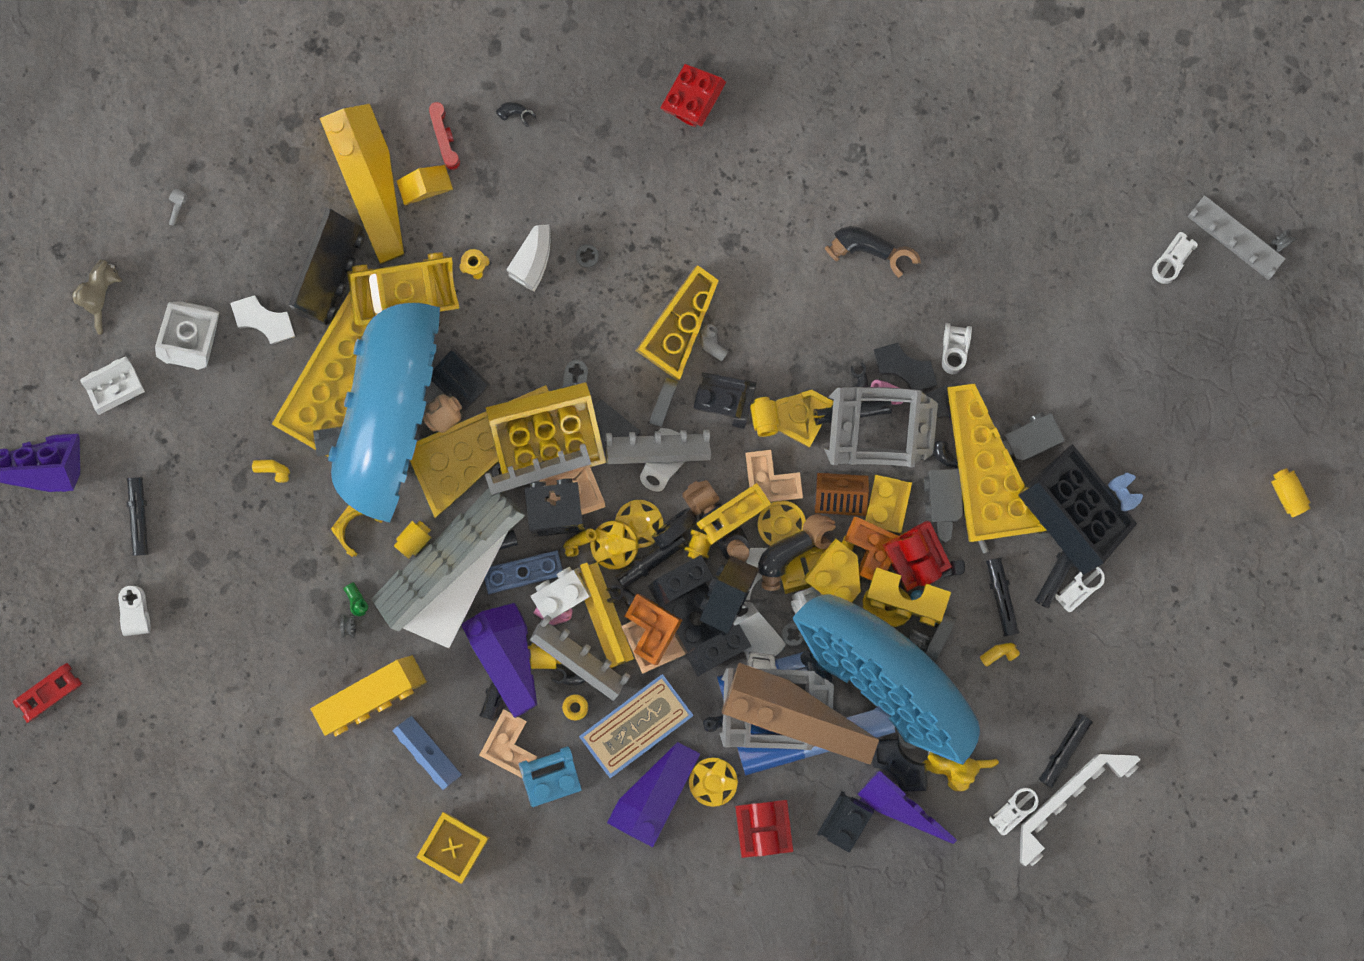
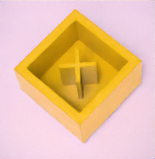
[416,812,490,884]

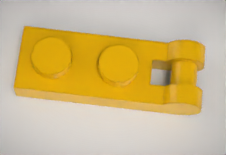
[696,483,771,545]

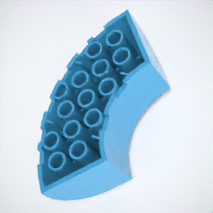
[328,303,440,522]
[793,594,980,765]

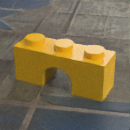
[866,568,951,626]

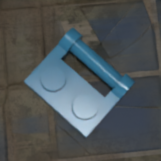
[519,746,582,807]

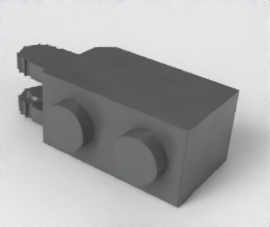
[1002,412,1065,463]
[923,469,963,543]

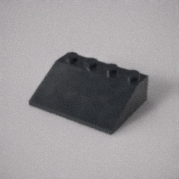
[289,207,365,325]
[1018,444,1137,575]

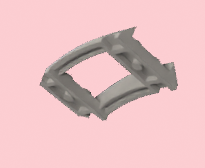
[824,387,938,467]
[719,668,834,750]

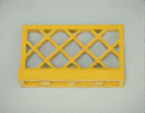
[579,562,634,668]

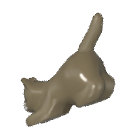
[72,259,122,335]

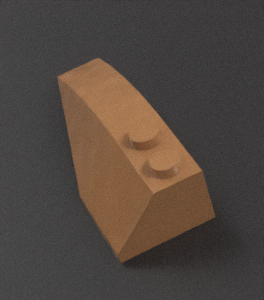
[722,663,879,764]

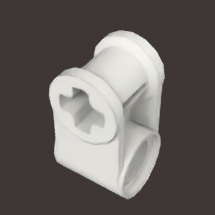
[942,323,972,374]
[118,586,151,636]

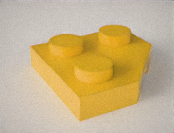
[776,390,834,448]
[803,538,861,602]

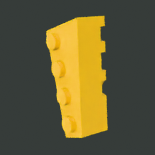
[635,265,719,380]
[310,655,427,737]

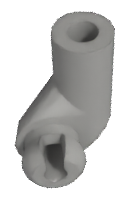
[700,324,729,362]

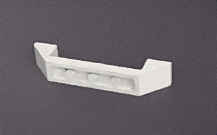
[1020,754,1140,866]

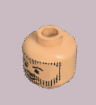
[423,394,462,433]

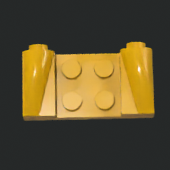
[347,252,459,325]

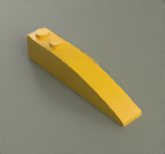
[320,104,404,264]

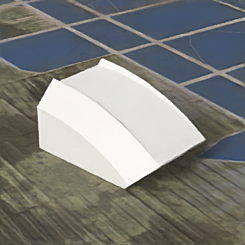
[506,225,551,292]
[155,301,219,370]

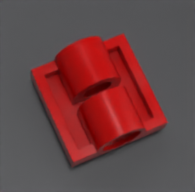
[660,64,726,127]
[883,521,952,592]
[735,800,793,858]

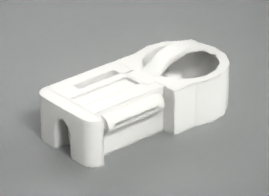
[1152,232,1198,284]
[1055,567,1105,612]
[989,787,1039,835]

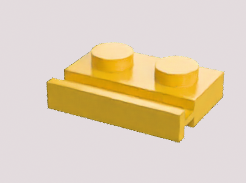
[865,475,912,534]

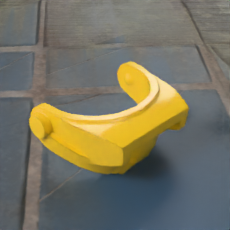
[331,505,383,557]

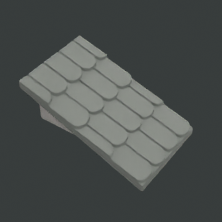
[371,488,525,648]

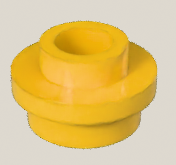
[562,695,588,721]

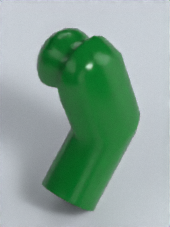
[343,582,368,617]

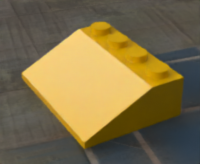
[486,382,606,474]

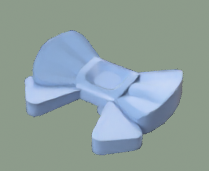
[1108,473,1143,511]

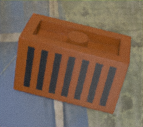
[815,473,869,516]

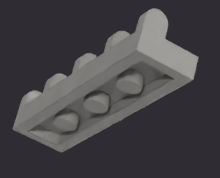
[1187,195,1286,280]
[605,429,711,464]
[485,444,591,495]
[530,615,630,701]

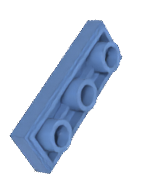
[484,550,563,594]
[393,716,462,790]

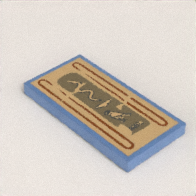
[579,674,693,778]

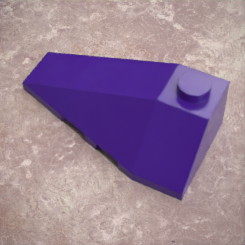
[0,434,80,492]
[461,603,537,718]
[607,742,700,847]
[857,771,957,844]

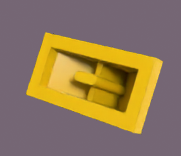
[397,165,453,205]

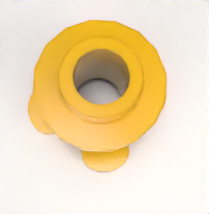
[459,249,490,280]
[684,530,715,559]

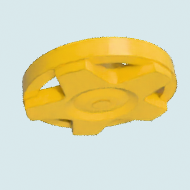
[615,500,664,548]
[758,501,806,546]
[590,521,639,569]
[689,758,738,807]

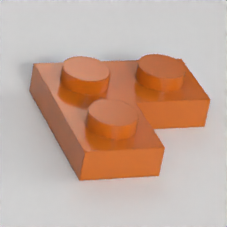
[844,517,898,581]
[625,594,682,665]

